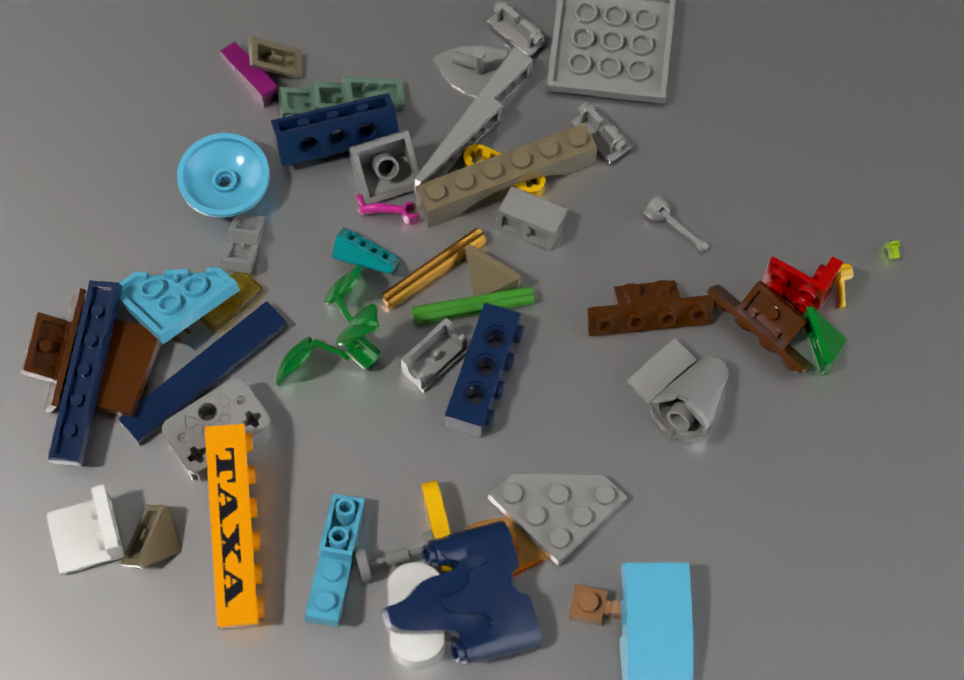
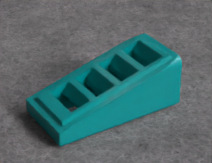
[332,227,400,274]

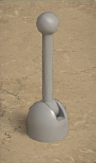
[643,194,709,252]

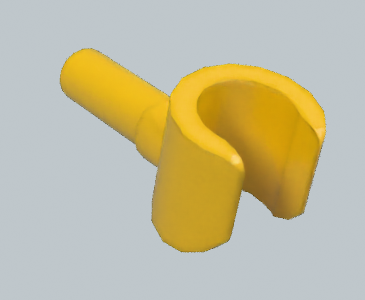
[835,263,853,308]

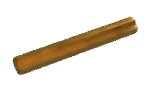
[381,228,486,308]

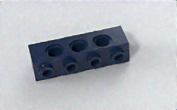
[271,93,399,166]
[444,302,524,437]

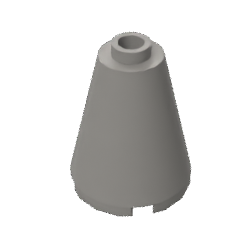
[651,356,729,444]

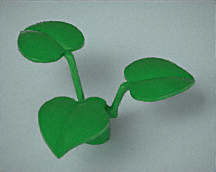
[276,264,381,387]

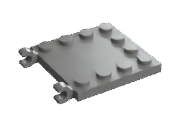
[546,0,675,104]

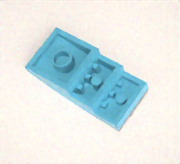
[619,562,693,680]

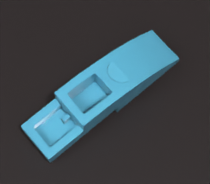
[305,493,365,627]

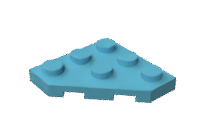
[119,267,240,344]

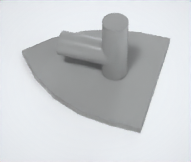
[434,45,508,98]

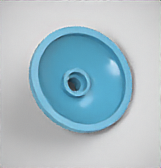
[177,133,270,218]

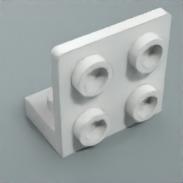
[46,485,125,575]

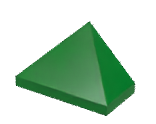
[803,306,847,376]

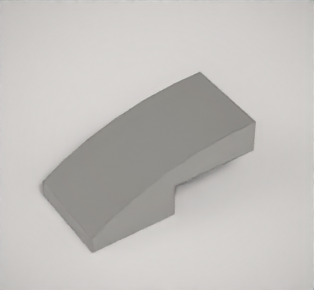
[220,213,265,274]
[627,338,698,404]

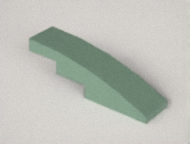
[278,77,405,118]

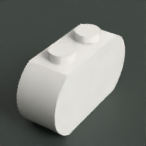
[388,562,451,669]

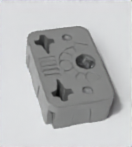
[162,378,273,482]

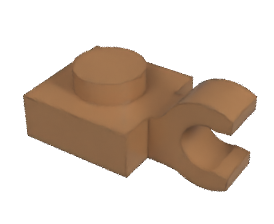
[569,584,621,626]

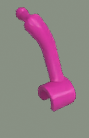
[356,194,420,225]

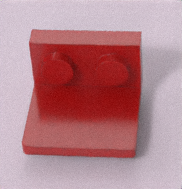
[762,256,844,314]

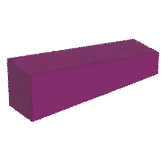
[220,41,279,108]

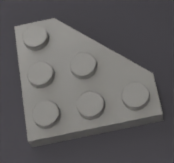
[488,473,627,566]

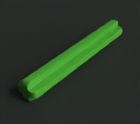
[412,286,535,325]

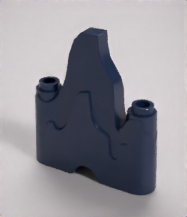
[381,521,542,664]

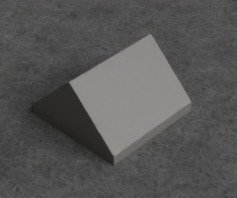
[349,130,419,205]

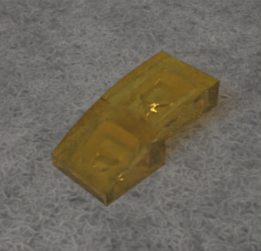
[200,272,263,333]

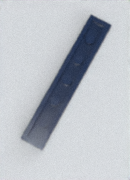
[47,280,123,466]
[118,301,288,445]

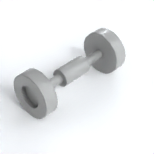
[355,531,434,583]

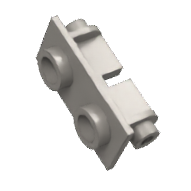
[488,0,550,57]
[571,102,633,163]

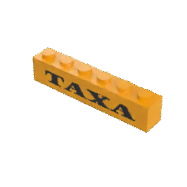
[205,424,264,629]

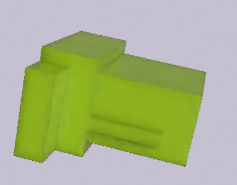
[884,240,900,260]

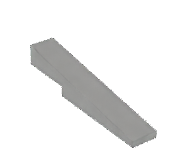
[414,46,533,194]

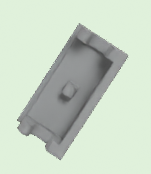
[495,186,568,251]
[401,318,468,393]

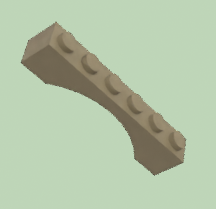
[415,123,597,228]

